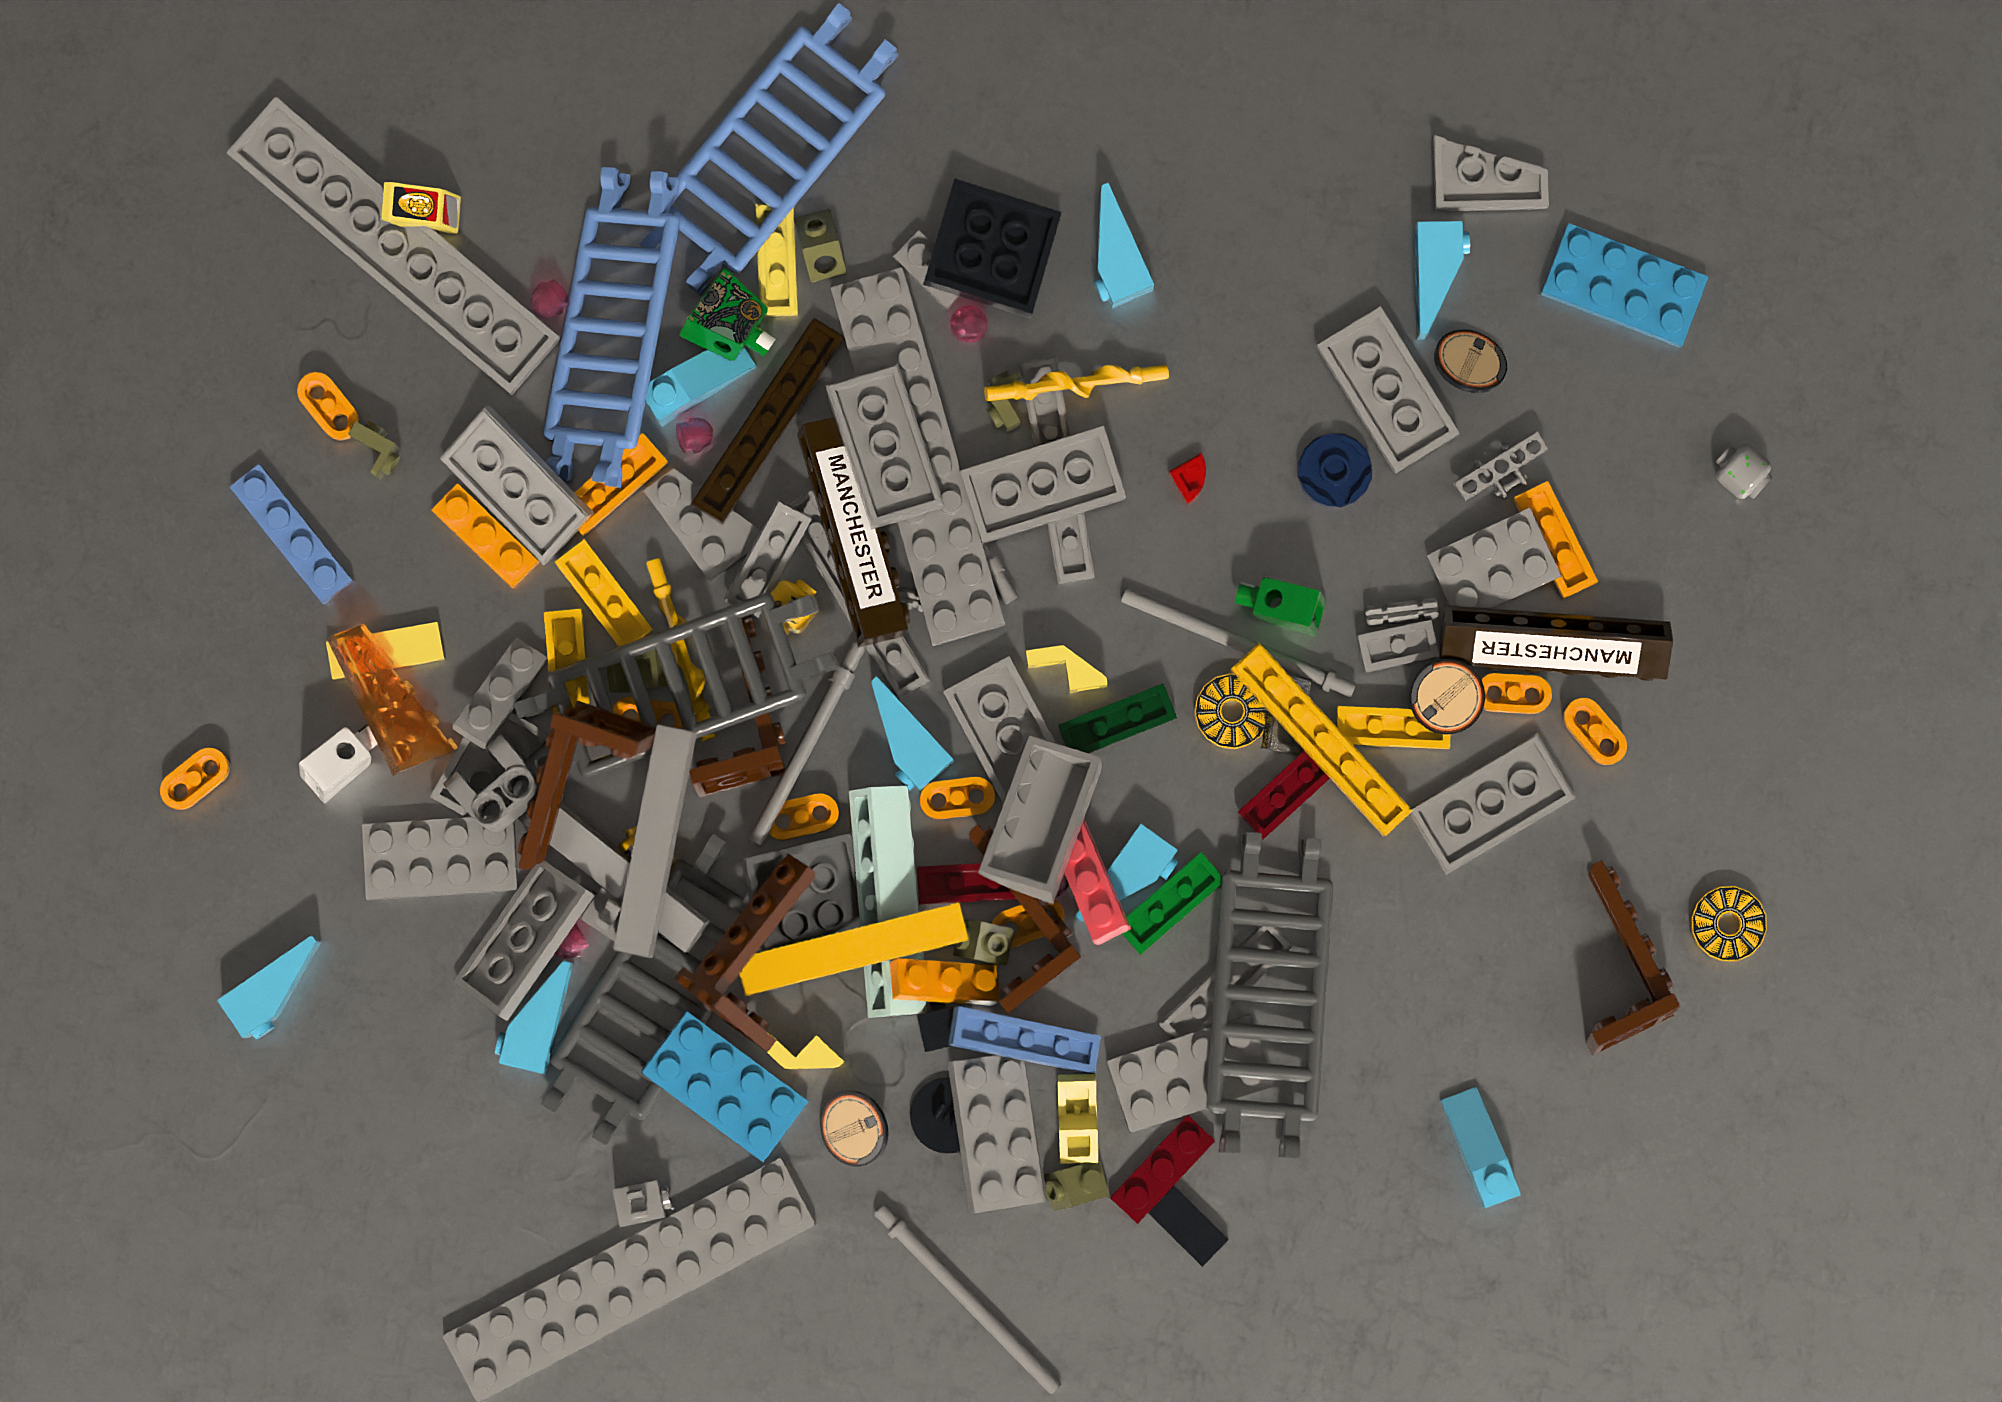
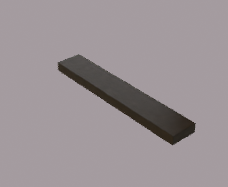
[691,317,845,525]

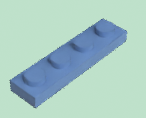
[230,464,354,605]
[948,1006,1101,1074]

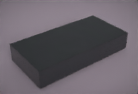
[1148,1186,1229,1267]

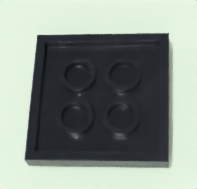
[923,178,1062,318]

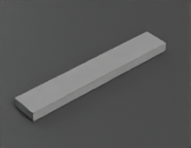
[1019,356,1095,585]
[787,489,930,700]
[613,725,697,958]
[517,802,710,953]

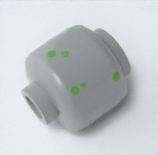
[1716,444,1773,499]

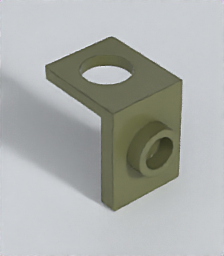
[794,209,847,283]

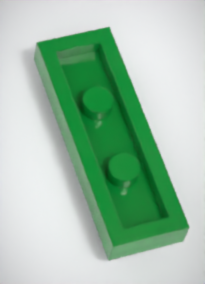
[1121,852,1222,955]

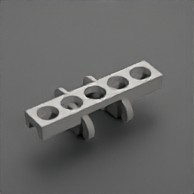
[1454,432,1548,501]

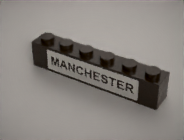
[797,417,910,648]
[1439,605,1673,681]

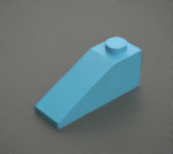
[1094,183,1154,309]
[1414,221,1470,339]
[646,348,756,427]
[871,676,954,792]
[1074,824,1179,922]
[217,935,321,1040]
[495,961,574,1074]
[1440,1087,1521,1208]

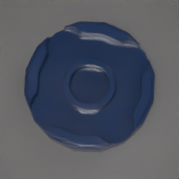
[1297,433,1372,508]

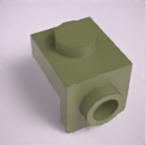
[986,371,1021,434]
[348,421,400,480]
[607,649,668,693]
[953,919,1014,965]
[1044,1159,1110,1211]

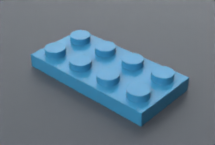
[1541,223,1709,348]
[640,1011,808,1162]

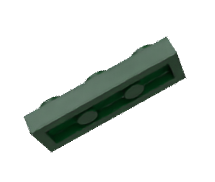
[1058,683,1177,754]

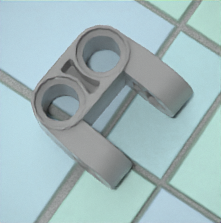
[443,734,540,832]

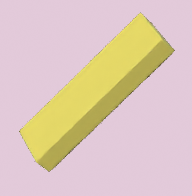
[756,204,798,317]
[326,622,445,680]

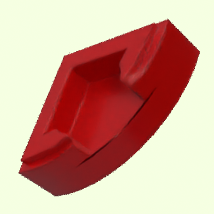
[1168,453,1206,505]

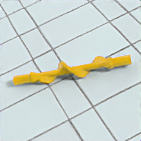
[984,364,1169,401]
[646,558,717,742]

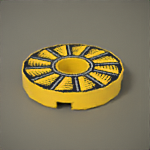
[1194,673,1270,749]
[1690,886,1767,961]

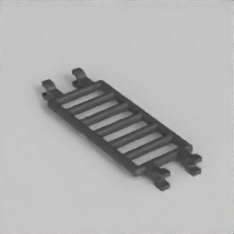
[513,593,840,778]
[1206,832,1334,1158]
[541,834,750,1145]

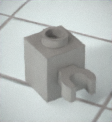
[580,887,622,942]
[612,1179,672,1227]

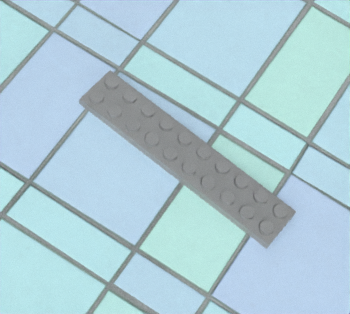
[226,96,560,396]
[830,267,1005,646]
[442,1157,816,1402]

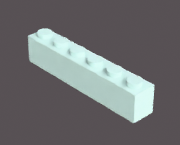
[849,786,927,1018]

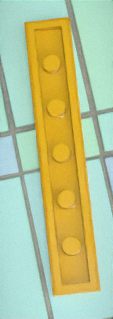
[1231,643,1413,837]
[740,903,969,996]

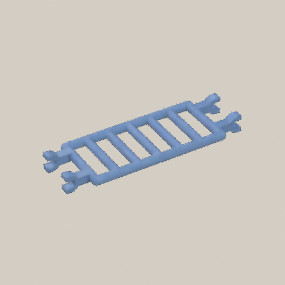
[639,3,898,296]
[543,167,680,488]

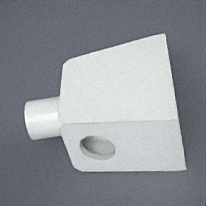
[299,722,383,804]

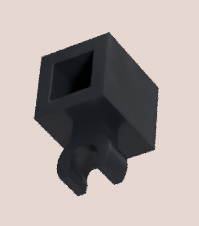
[917,1002,962,1052]

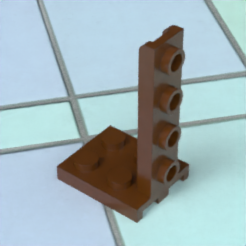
[689,615,786,798]
[517,701,656,870]
[969,824,1081,1013]
[674,853,815,1052]
[1586,860,1681,1056]

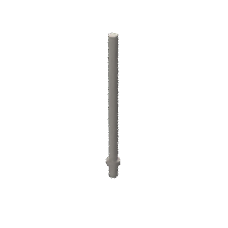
[1121,588,1356,697]
[874,1205,1061,1395]

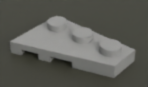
[1433,135,1549,212]
[643,468,760,583]
[430,713,549,816]

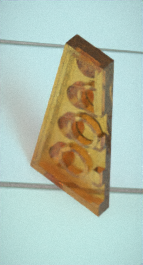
[327,624,458,776]

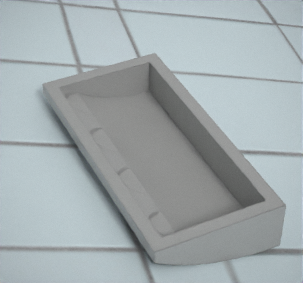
[979,736,1102,904]

